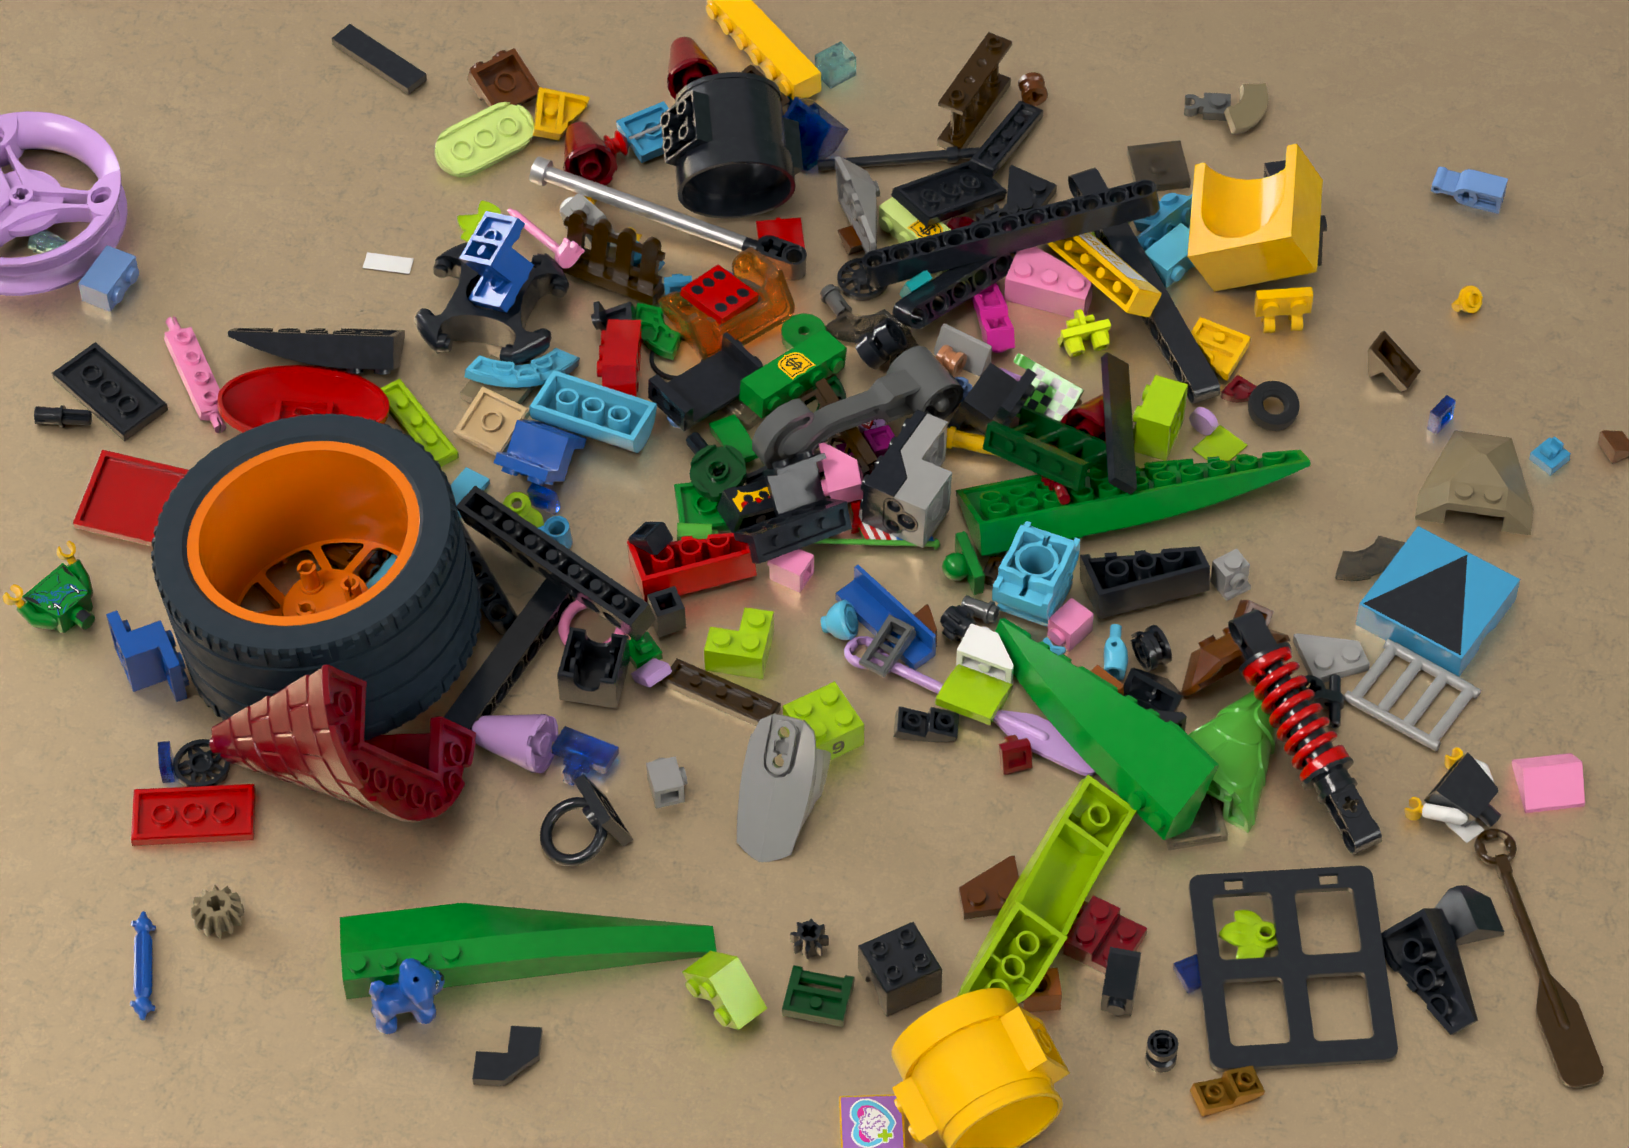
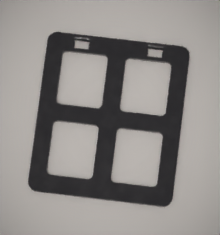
[1188,866,1398,1072]

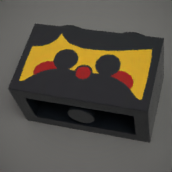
[717,480,776,533]

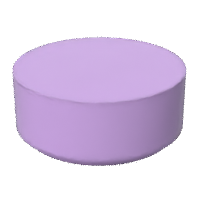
[1189,407,1218,436]

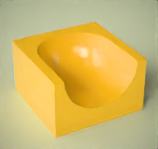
[1187,144,1323,292]

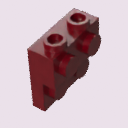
[1063,895,1147,974]

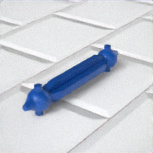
[130,911,156,1021]

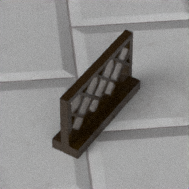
[800,378,878,498]

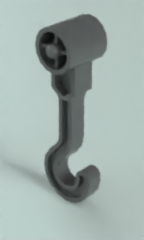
[752,346,964,469]

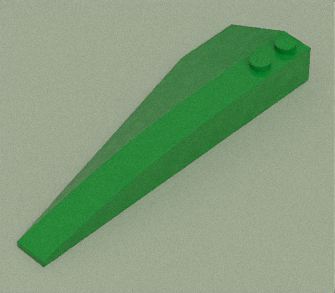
[995,618,1219,840]

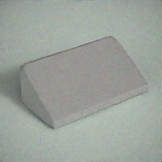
[934,323,992,377]

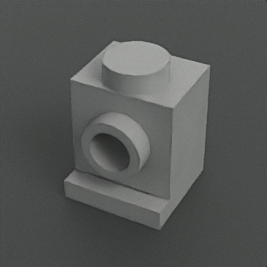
[1210,549,1251,601]

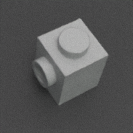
[646,756,688,808]

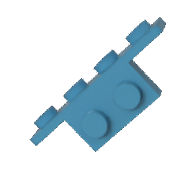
[1133,193,1193,251]

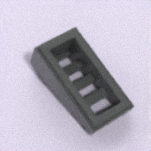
[859,614,917,677]

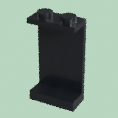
[648,332,763,431]

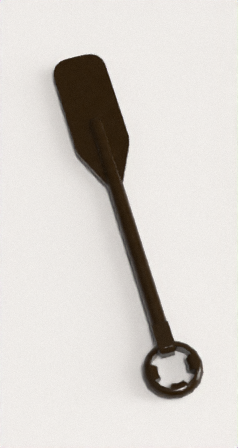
[1474,829,1604,1088]

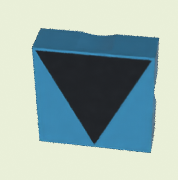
[1356,526,1520,677]

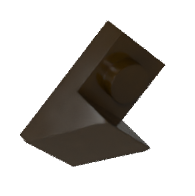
[1368,331,1421,392]

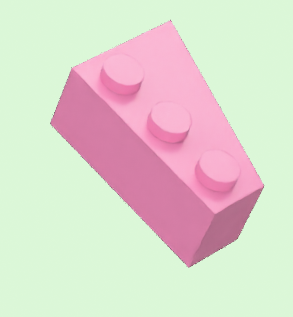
[1004,247,1093,319]

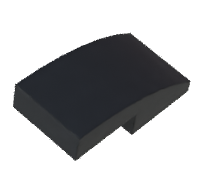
[893,706,959,742]

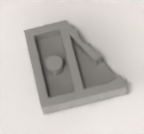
[1293,633,1370,683]

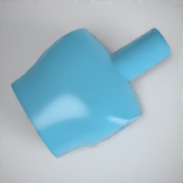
[1103,624,1128,681]

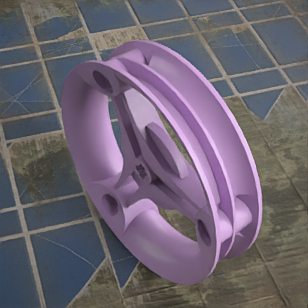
[0,111,128,296]

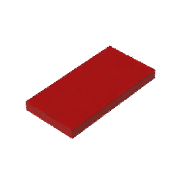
[131,784,256,846]

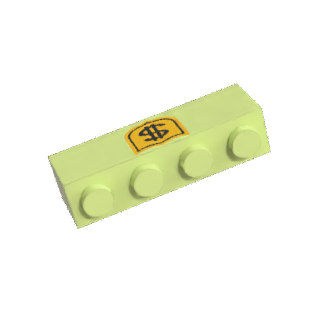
[878,197,951,276]

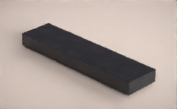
[331,24,427,95]
[969,101,1043,177]

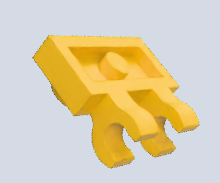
[1254,287,1313,334]

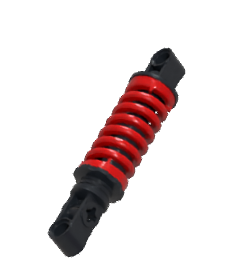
[1228,609,1382,854]

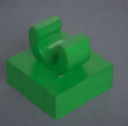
[629,631,663,670]

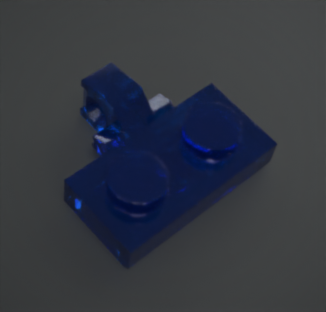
[552,726,619,786]

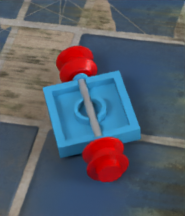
[603,101,669,163]

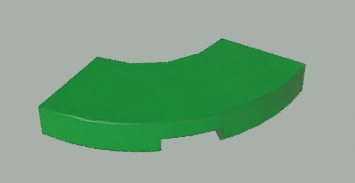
[635,303,682,360]

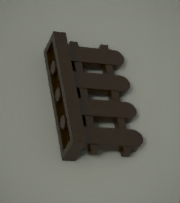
[560,210,666,305]

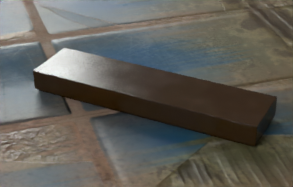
[662,658,781,726]

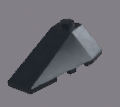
[1381,908,1478,1035]

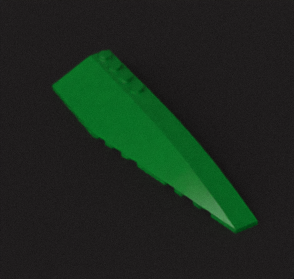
[956,450,1311,556]

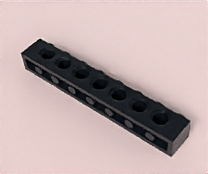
[456,486,656,641]

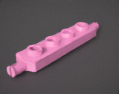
[164,316,226,433]

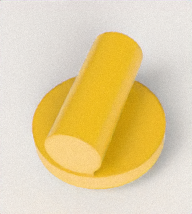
[1451,285,1482,313]

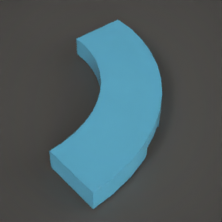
[464,348,580,388]

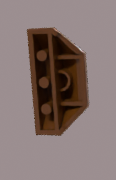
[1181,627,1290,697]

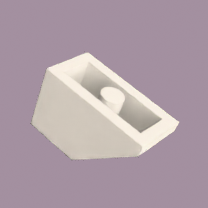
[956,624,1014,684]

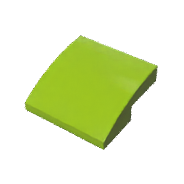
[935,664,1013,725]

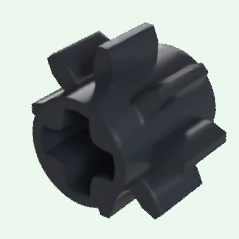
[940,605,977,641]
[790,919,829,959]

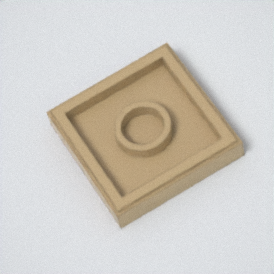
[453,386,530,456]

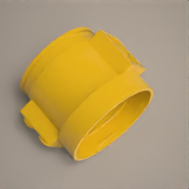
[891,988,1070,1148]

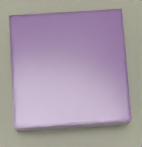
[631,658,672,688]

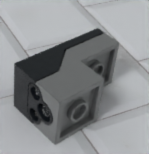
[860,409,952,548]

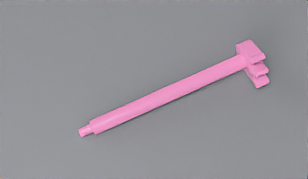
[508,208,585,269]

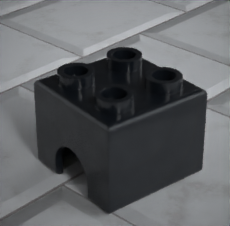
[557,627,630,708]
[858,921,942,1017]

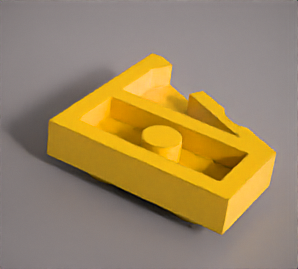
[533,87,590,141]
[1191,317,1251,381]

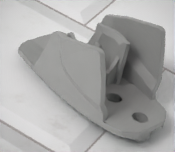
[737,713,831,862]

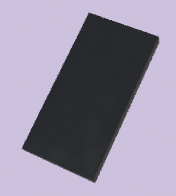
[891,161,1007,227]
[52,342,168,441]

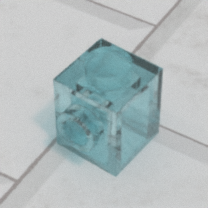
[815,41,856,89]

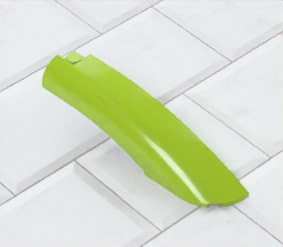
[957,775,1137,1004]

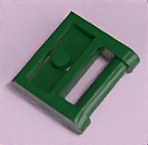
[782,965,855,1027]

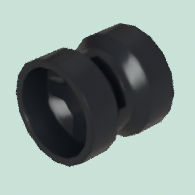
[1145,1030,1179,1073]

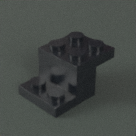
[947,363,1037,435]

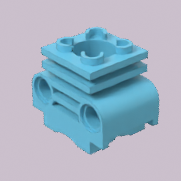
[992,521,1081,627]

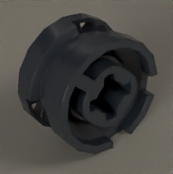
[1131,625,1172,672]

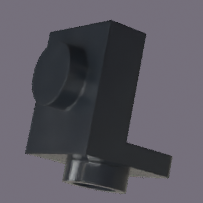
[591,301,636,330]

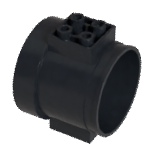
[660,72,803,219]

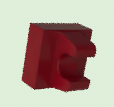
[999,735,1033,774]

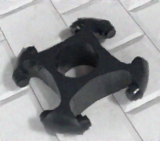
[414,242,569,365]

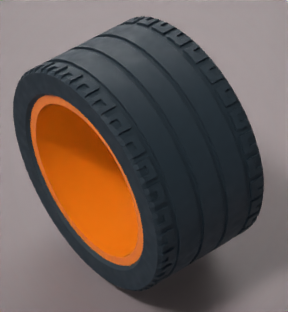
[151,414,482,741]

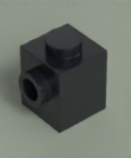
[647,586,686,637]

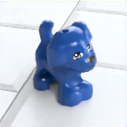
[369,958,445,1034]

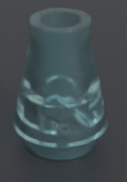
[28,230,69,254]

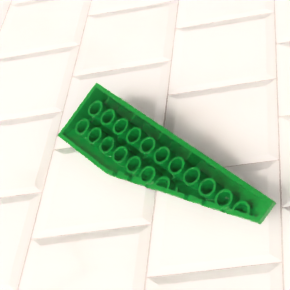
[340,903,717,1000]

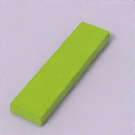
[380,378,459,467]

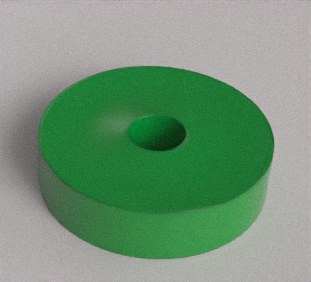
[781,313,826,350]

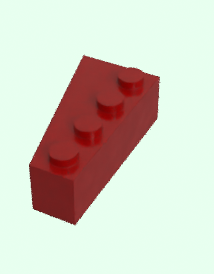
[627,533,757,603]

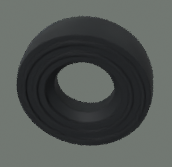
[1248,381,1300,431]

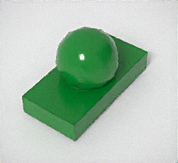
[942,531,985,595]

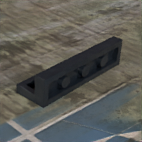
[734,498,852,564]

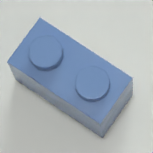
[78,245,139,312]

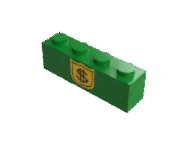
[739,329,847,419]

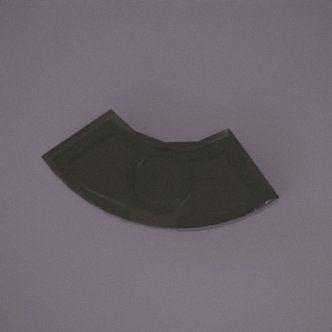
[825,309,903,343]
[1335,536,1405,581]

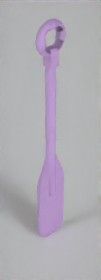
[844,636,1096,776]

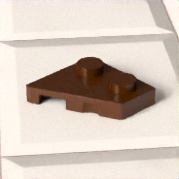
[959,855,1019,920]

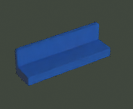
[835,565,936,670]

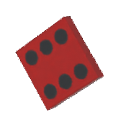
[680,264,759,326]

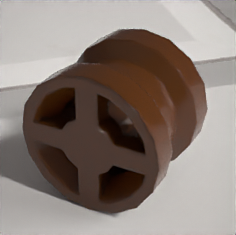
[1018,72,1048,106]

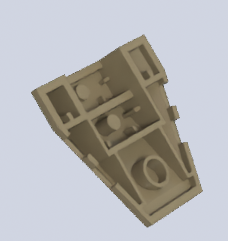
[1415,430,1533,535]

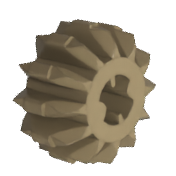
[191,885,244,938]

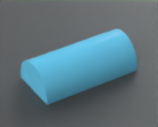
[529,370,657,453]

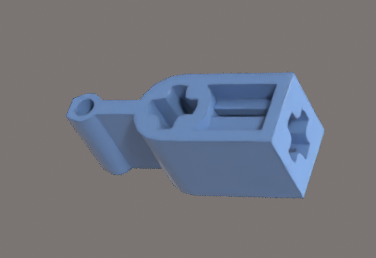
[1431,167,1508,214]

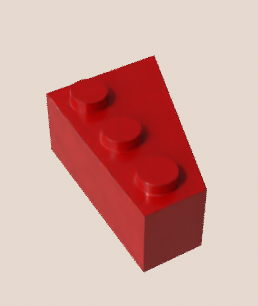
[597,319,642,397]

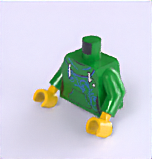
[3,541,95,633]

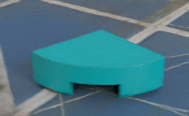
[899,270,933,298]

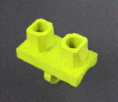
[1057,309,1111,358]

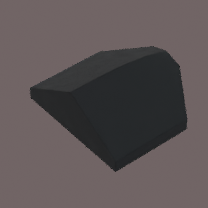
[1435,885,1504,946]

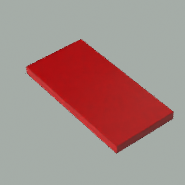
[73,450,189,546]

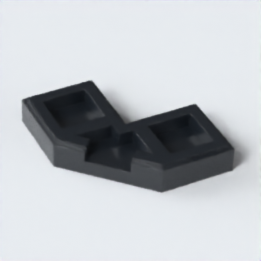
[472,1026,543,1086]

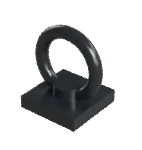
[540,774,633,866]

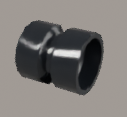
[855,318,908,370]

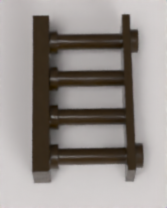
[937,32,1012,149]

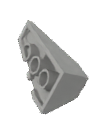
[835,156,880,253]

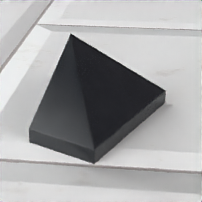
[1124,668,1184,712]

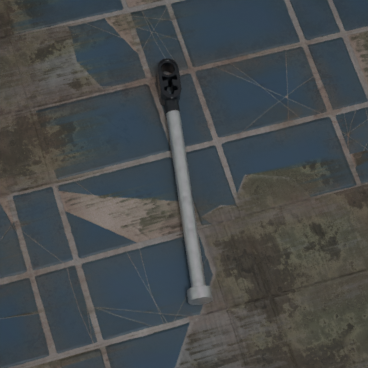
[529,156,807,281]

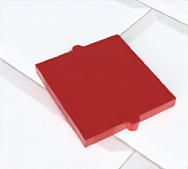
[756,217,805,249]

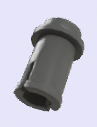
[820,284,852,320]
[961,595,1000,624]

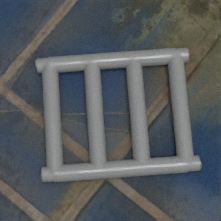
[1344,639,1481,751]

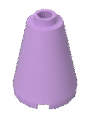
[472,714,558,774]

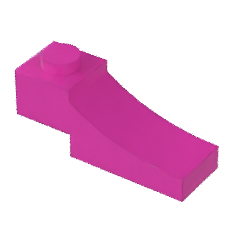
[971,283,1015,353]

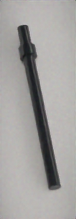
[817,146,979,171]

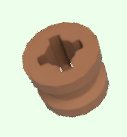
[936,345,967,378]

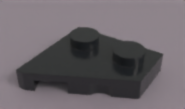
[1007,165,1057,212]

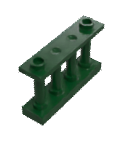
[983,406,1108,491]

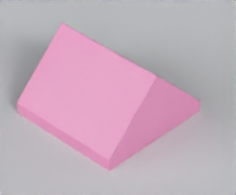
[1512,753,1585,813]

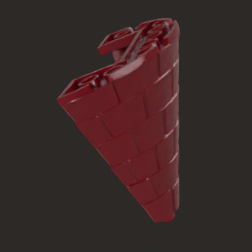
[209,664,476,822]

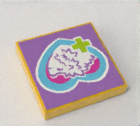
[839,1094,905,1148]

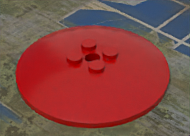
[217,365,389,433]

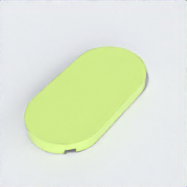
[434,102,534,177]

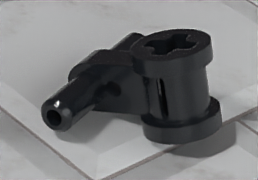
[1298,674,1344,729]

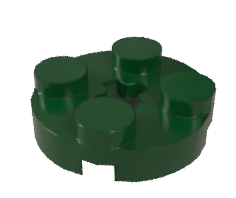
[689,444,748,502]

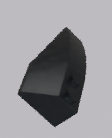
[228,328,405,375]

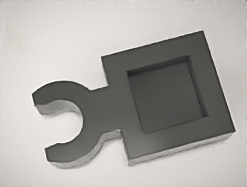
[1184,93,1231,121]

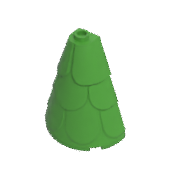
[1189,690,1278,833]

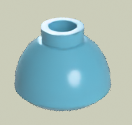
[821,600,858,641]

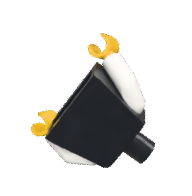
[1404,747,1501,828]

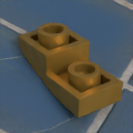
[1190,1065,1265,1116]

